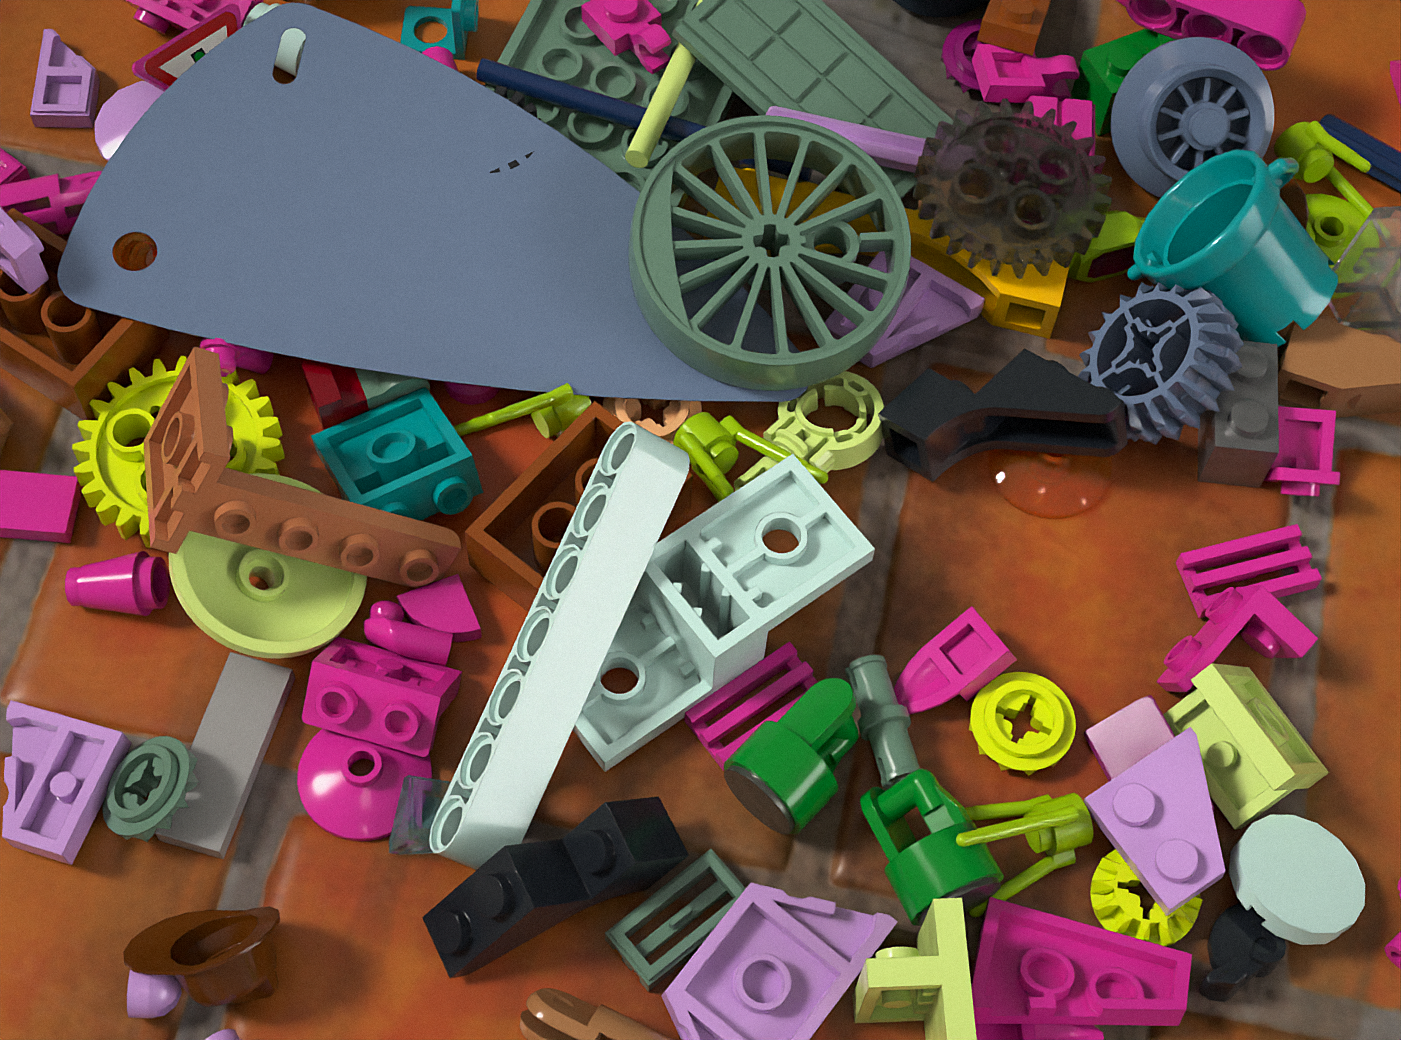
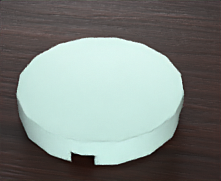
[1229,815,1365,945]

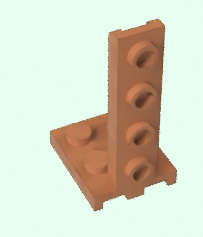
[143,347,461,589]

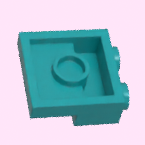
[311,386,483,520]

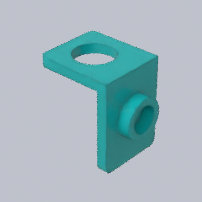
[400,0,479,60]

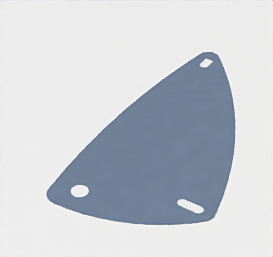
[57,3,808,402]

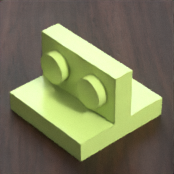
[1163,663,1329,829]
[852,898,977,1040]

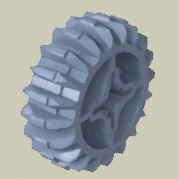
[1078,282,1244,445]

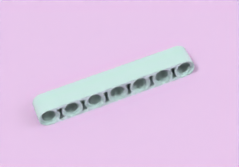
[429,421,690,870]

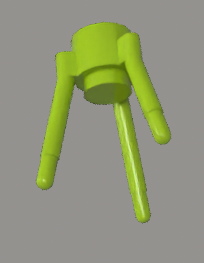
[1273,121,1395,241]
[453,383,592,438]
[673,412,828,502]
[956,792,1093,917]

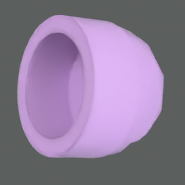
[127,969,181,1019]

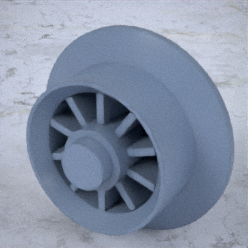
[1111,37,1274,198]

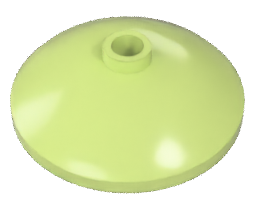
[169,473,367,659]

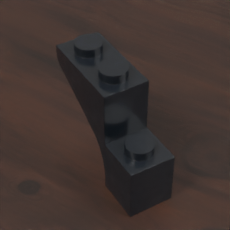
[878,348,1128,482]
[422,796,689,979]

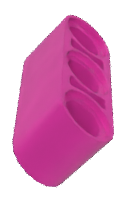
[1126,0,1306,71]

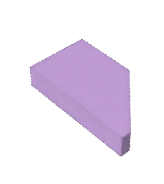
[30,29,100,128]

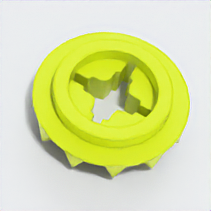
[969,672,1076,776]
[1090,849,1203,947]

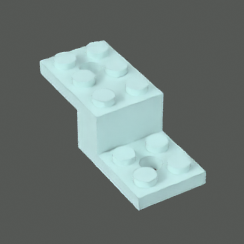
[573,454,875,772]

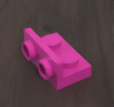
[302,637,462,757]

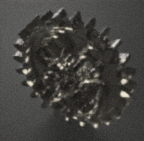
[913,99,1112,279]

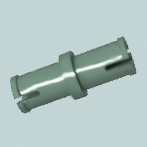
[845,655,922,791]

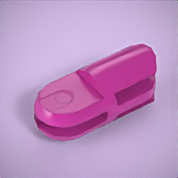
[0,171,102,236]

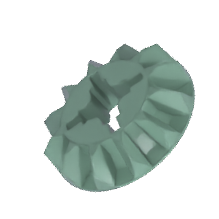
[102,736,199,842]

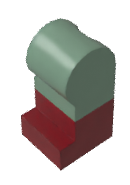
[301,360,430,430]

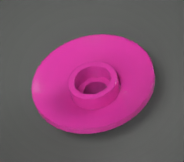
[297,729,432,842]

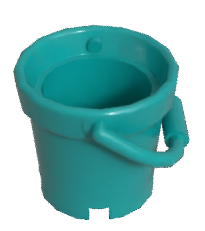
[1127,149,1338,347]

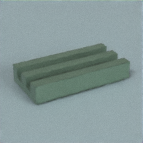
[605,849,746,992]

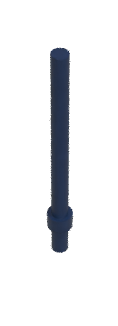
[476,58,813,182]

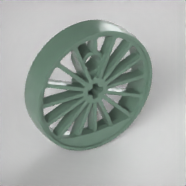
[628,115,911,391]

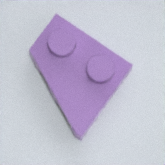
[2,700,132,865]
[1084,727,1225,916]

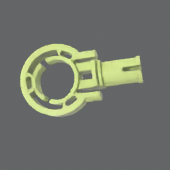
[734,371,884,491]

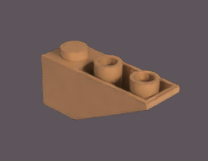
[1278,315,1401,418]

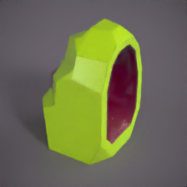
[1053,207,1146,282]

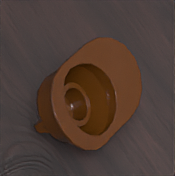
[123,906,280,1007]

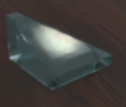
[389,775,451,855]

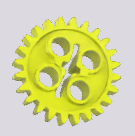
[72,356,285,548]

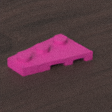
[971,897,1192,1026]

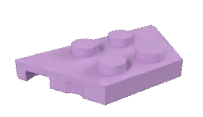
[661,883,898,1040]

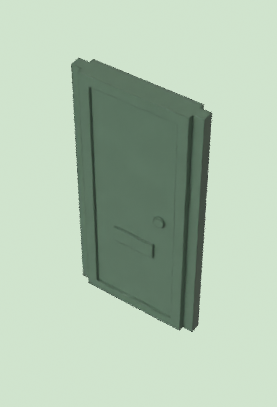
[672,0,966,200]

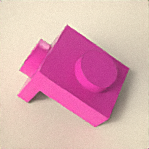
[1263,406,1340,497]

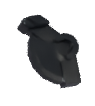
[1198,902,1286,1002]

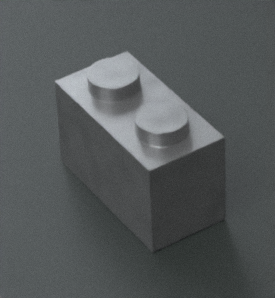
[1198,341,1279,488]

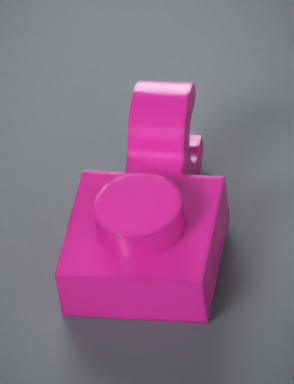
[581,0,671,74]
[972,44,1080,103]

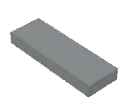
[155,652,295,859]

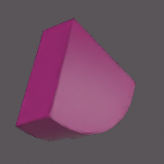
[397,574,482,642]

